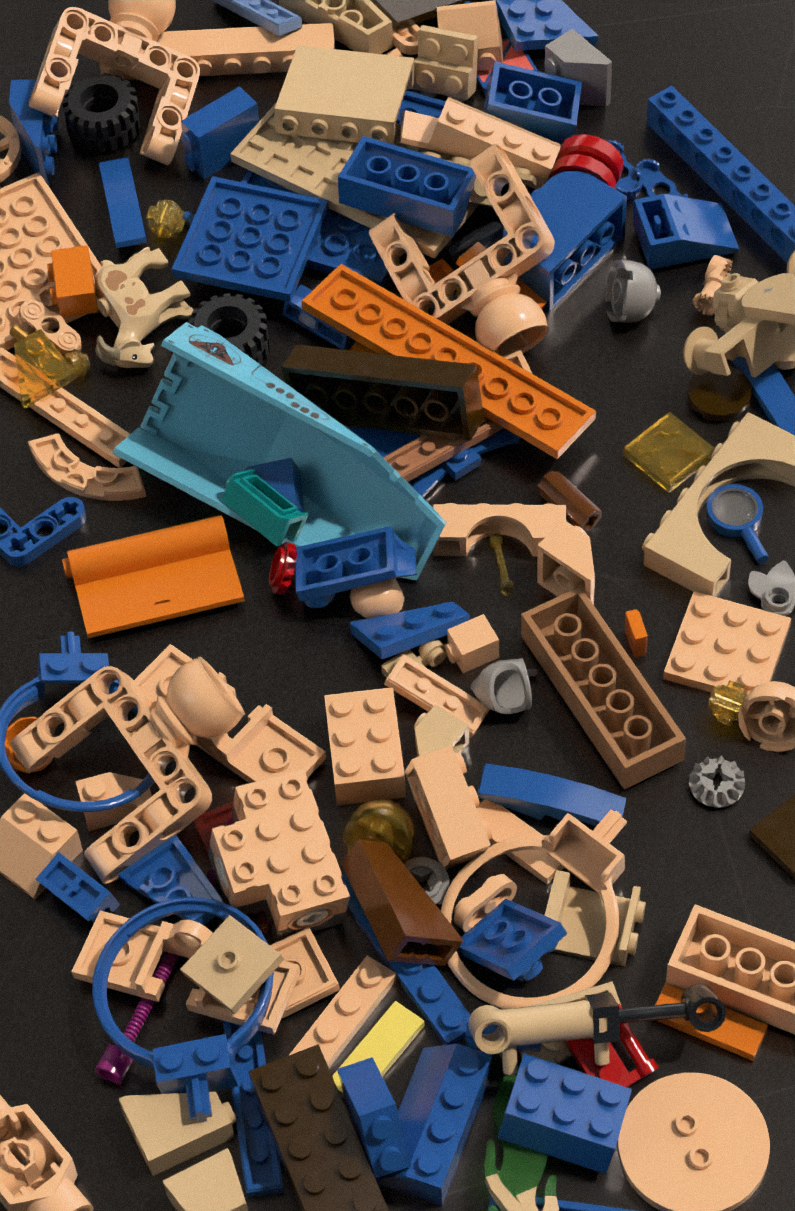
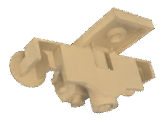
[683,250,795,377]

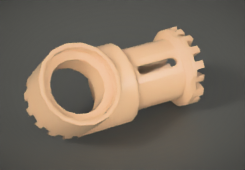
[693,255,732,316]

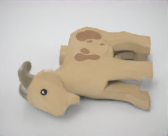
[94,247,193,368]

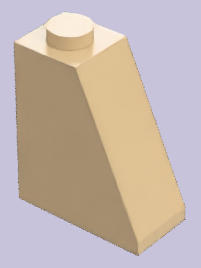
[119,1092,237,1176]

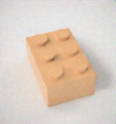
[324,687,406,805]
[404,745,493,869]

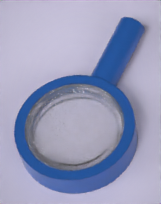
[706,484,769,564]

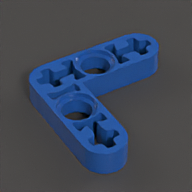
[0,497,86,566]

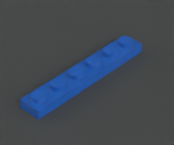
[341,872,471,1045]

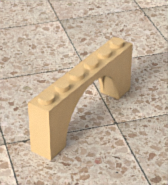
[642,412,795,597]

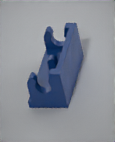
[36,852,120,923]

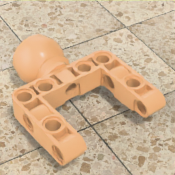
[28,0,200,166]
[369,143,555,356]
[10,657,245,884]

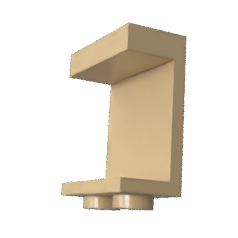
[545,870,646,967]

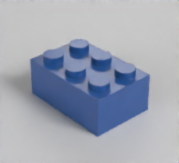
[483,61,582,146]
[497,1054,632,1174]

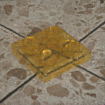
[623,412,715,493]

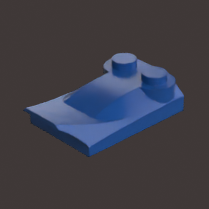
[296,526,417,608]

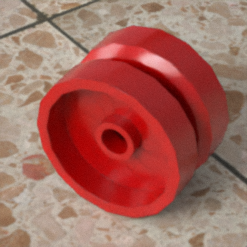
[548,134,624,189]

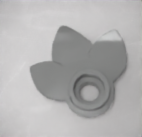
[748,561,795,616]

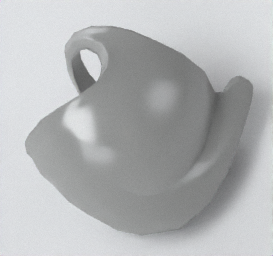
[470,658,537,714]

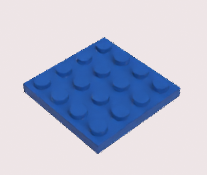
[172,176,329,301]

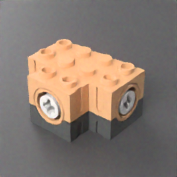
[208,769,350,943]

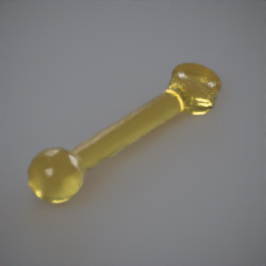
[490,534,514,592]

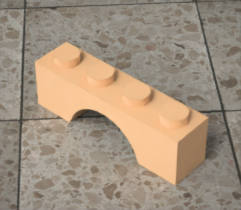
[433,503,566,556]

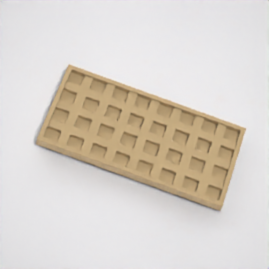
[230,102,479,259]

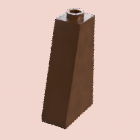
[341,839,463,966]

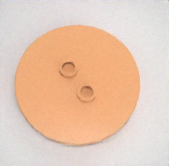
[618,1073,770,1211]

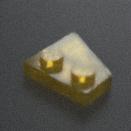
[14,329,76,409]

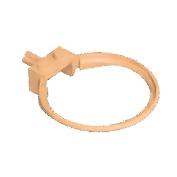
[440,810,627,1009]

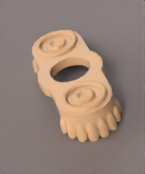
[17,300,82,359]

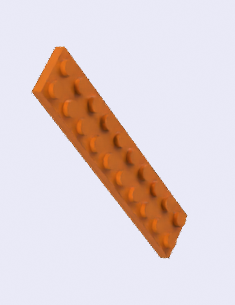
[302,264,596,459]

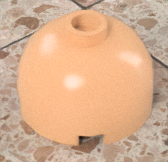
[738,681,795,752]

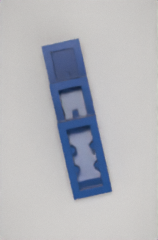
[99,158,147,248]
[477,764,626,826]

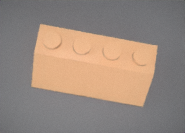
[429,97,560,189]

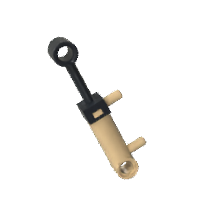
[468,984,726,1076]

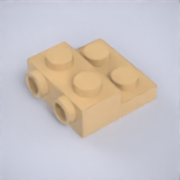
[412,25,478,103]

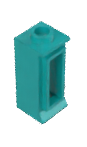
[221,469,309,546]

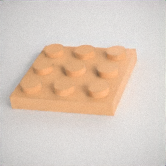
[663,591,791,702]

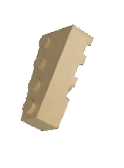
[279,0,393,54]

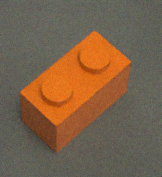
[47,245,98,318]

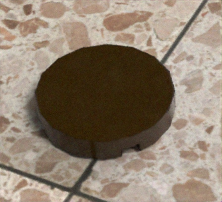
[687,366,752,422]

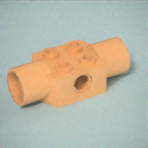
[0,1095,94,1211]

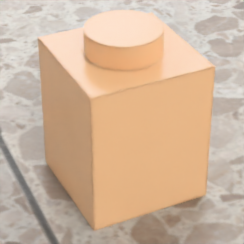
[444,614,499,673]

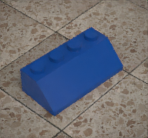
[338,136,476,237]
[375,1044,493,1206]

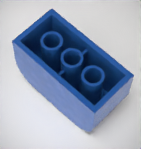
[503,171,627,312]

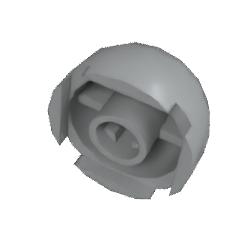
[605,260,661,323]

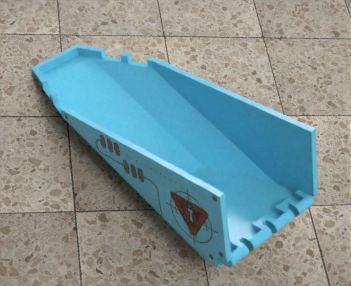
[113,322,447,581]

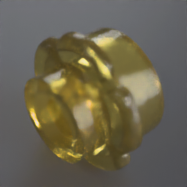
[64,349,90,380]

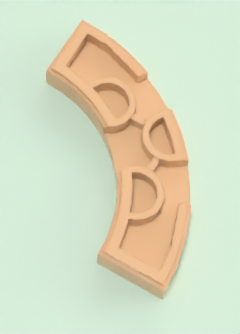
[28,433,146,501]

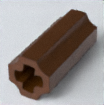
[537,471,602,533]

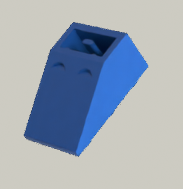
[9,79,59,185]
[633,194,739,270]

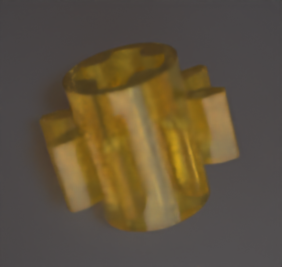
[146,200,186,238]
[709,680,748,726]

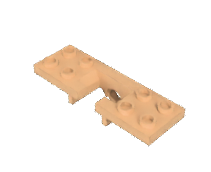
[134,644,326,783]
[71,910,301,1035]

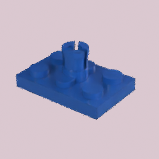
[457,899,567,982]

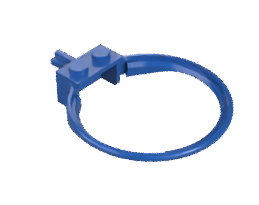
[0,631,155,812]
[92,897,274,1122]

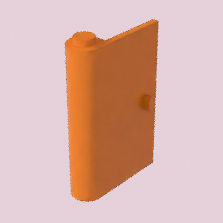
[62,515,245,638]

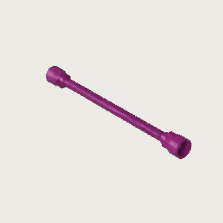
[95,813,234,1084]

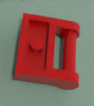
[564,1004,659,1088]

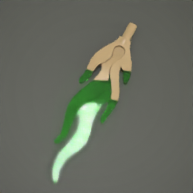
[484,1052,559,1211]

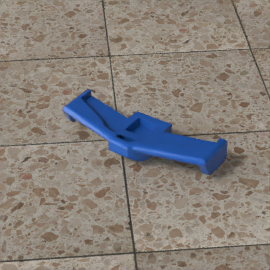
[408,428,520,498]

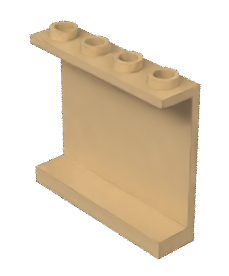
[274,45,414,145]

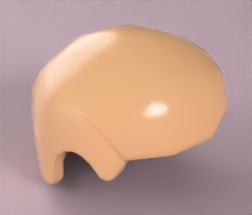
[349,579,404,619]

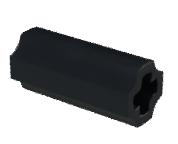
[442,221,503,271]

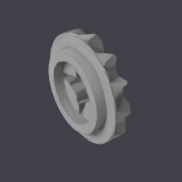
[689,755,745,808]
[403,857,449,905]

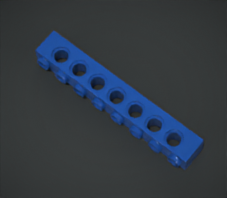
[647,86,795,264]

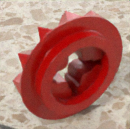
[269,541,298,595]

